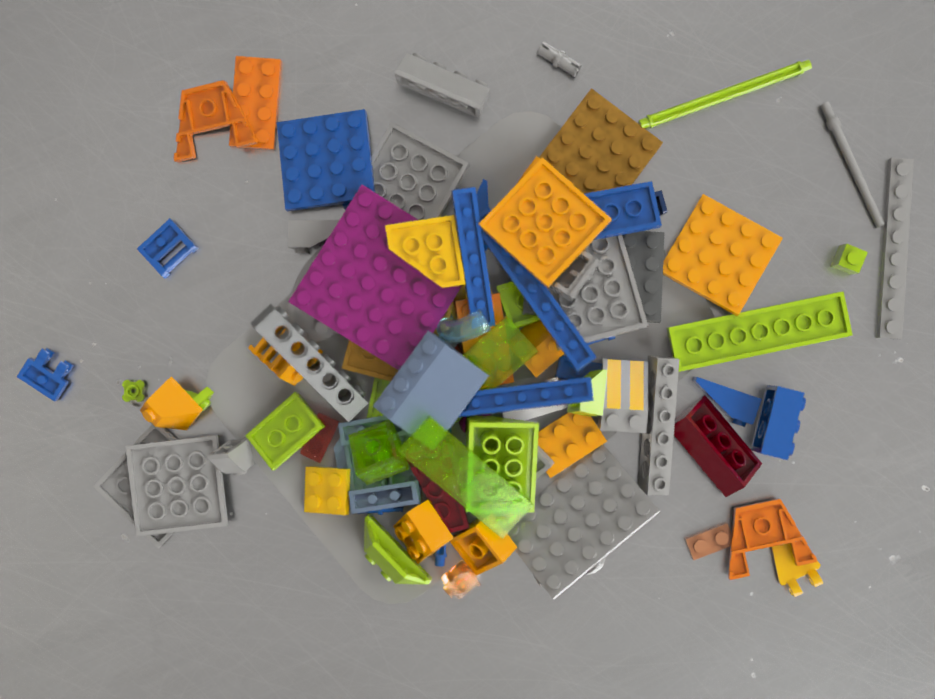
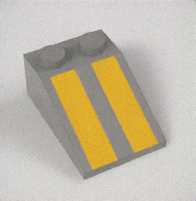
[597,358,648,433]

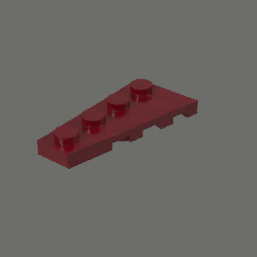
[401,438,470,533]

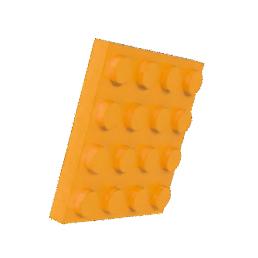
[479,157,612,288]
[663,194,783,316]

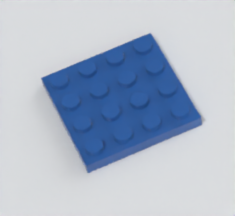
[277,109,375,212]

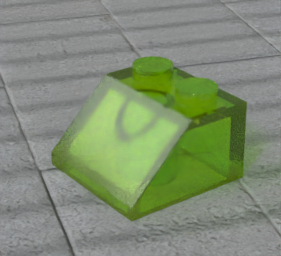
[348,419,409,485]

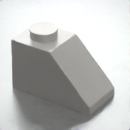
[208,439,254,476]

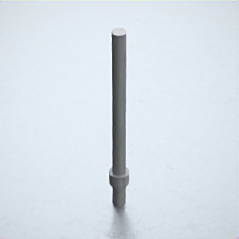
[820,101,885,228]

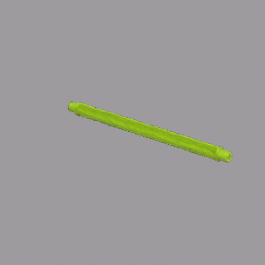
[638,59,812,128]

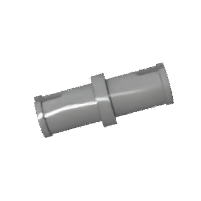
[536,41,582,77]

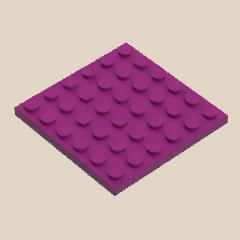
[288,185,462,370]

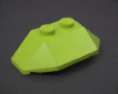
[364,513,432,584]

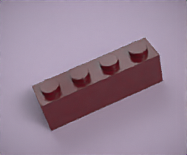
[674,395,762,497]

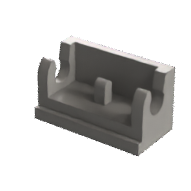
[551,250,600,302]

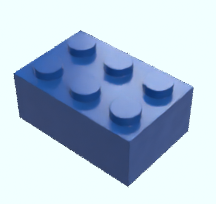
[751,385,806,460]

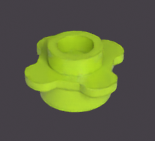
[122,380,145,402]

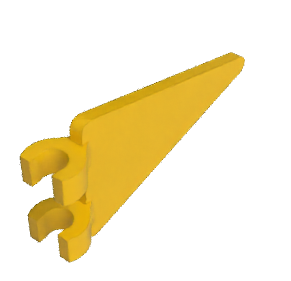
[771,543,823,597]

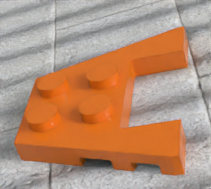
[174,80,258,162]
[728,499,817,580]

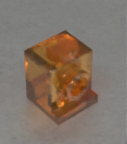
[441,560,481,600]

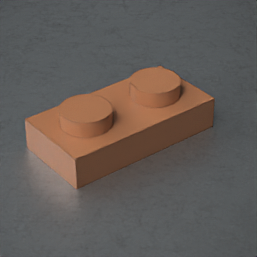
[684,522,732,560]

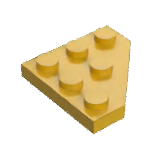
[385,215,465,288]

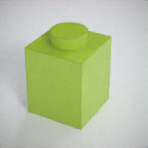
[831,243,868,275]

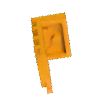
[248,326,323,386]

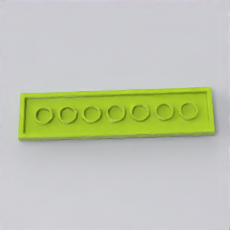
[667,291,853,372]

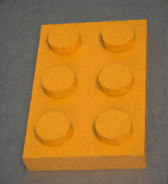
[538,412,607,478]

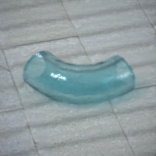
[436,310,491,343]

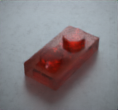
[300,412,340,463]

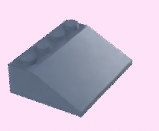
[373,331,489,450]

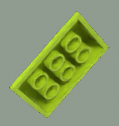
[463,416,539,513]

